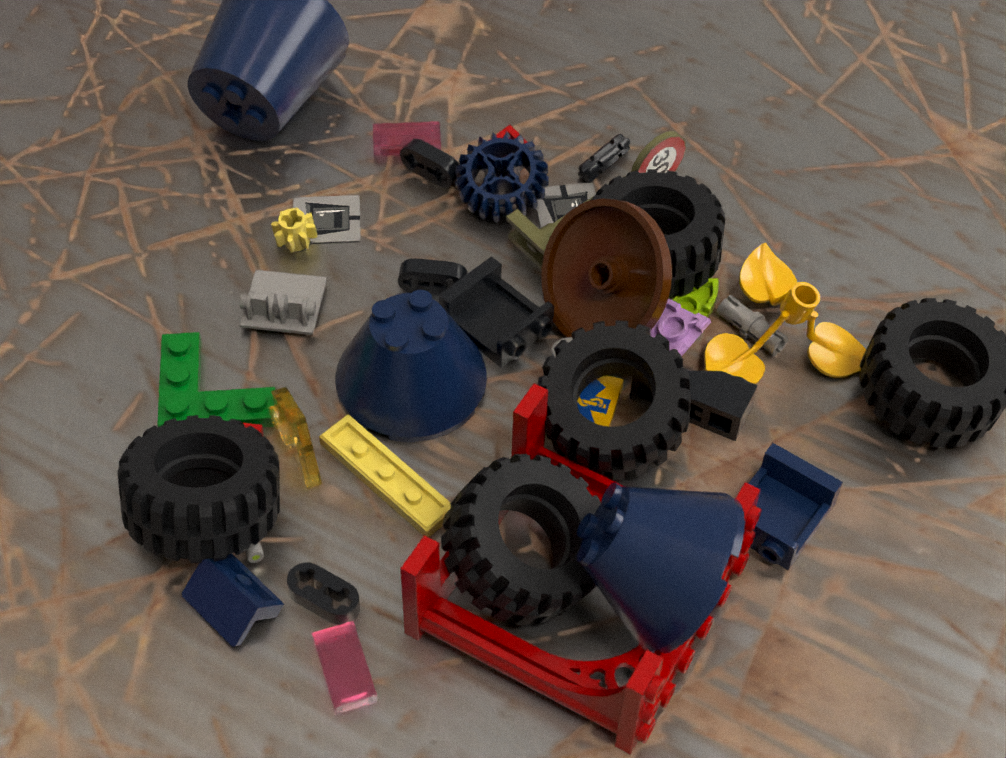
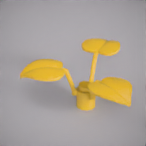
[704,242,866,384]

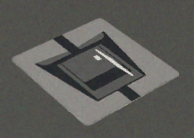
[536,182,595,228]
[293,195,360,243]

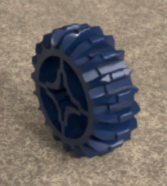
[455,131,549,223]

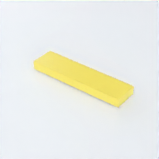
[319,414,451,537]

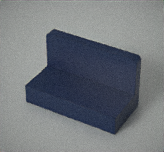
[182,553,284,647]

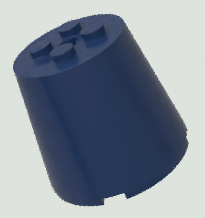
[187,0,349,141]

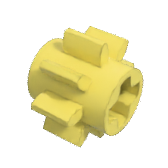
[271,208,318,253]

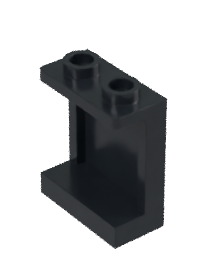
[439,256,555,368]

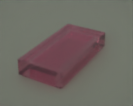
[373,122,441,156]
[312,621,378,715]

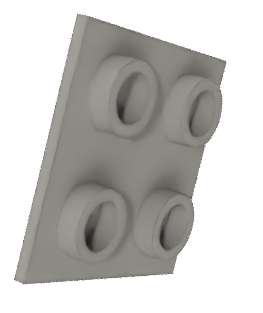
[239,270,327,335]

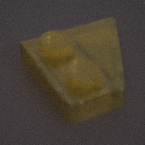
[269,387,322,489]

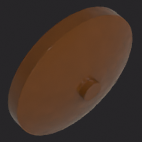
[541,198,672,338]

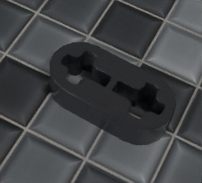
[400,138,459,188]
[398,258,468,296]
[287,562,360,625]

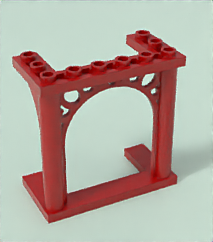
[400,383,762,755]

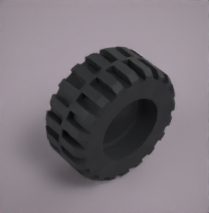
[591,169,725,299]
[859,298,1006,448]
[538,320,691,480]
[117,415,280,563]
[441,454,601,625]

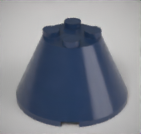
[335,290,487,442]
[577,483,745,654]

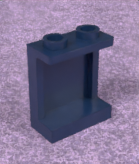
[748,443,843,570]

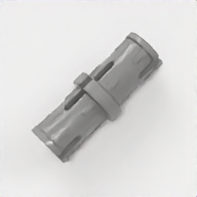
[717,295,788,356]

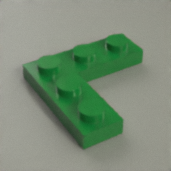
[157,332,277,428]

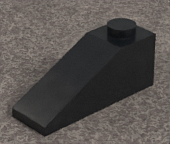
[630,371,758,441]

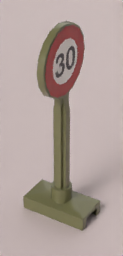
[506,131,686,270]

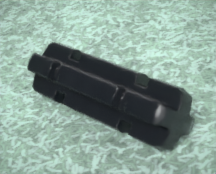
[578,134,631,182]

